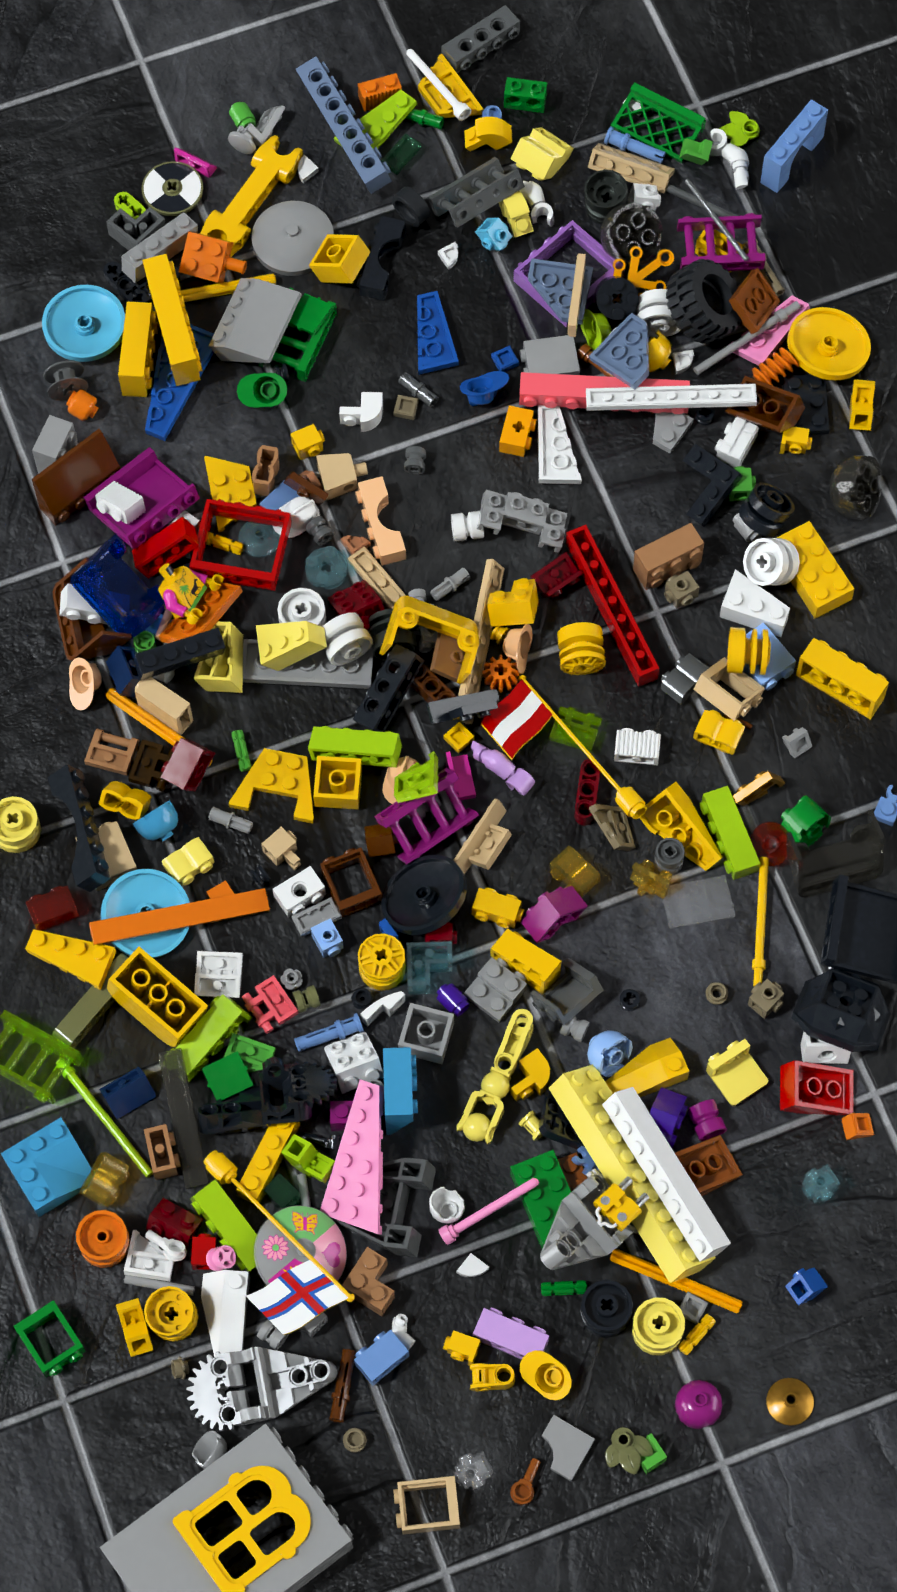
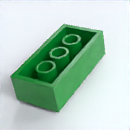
[510,1150,571,1249]

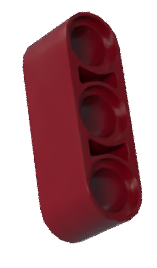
[575,759,600,826]

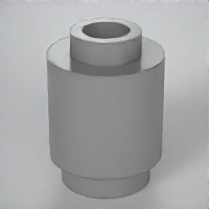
[732,513,762,542]

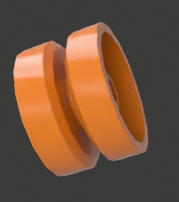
[76,1210,130,1268]

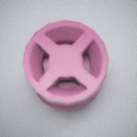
[206,1245,236,1271]

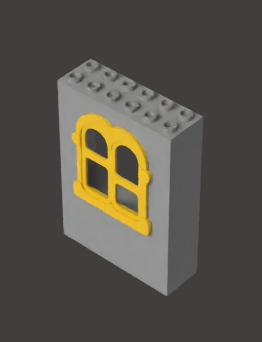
[100,1424,354,1592]

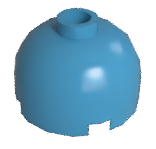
[133,800,178,842]

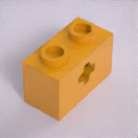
[499,405,537,457]

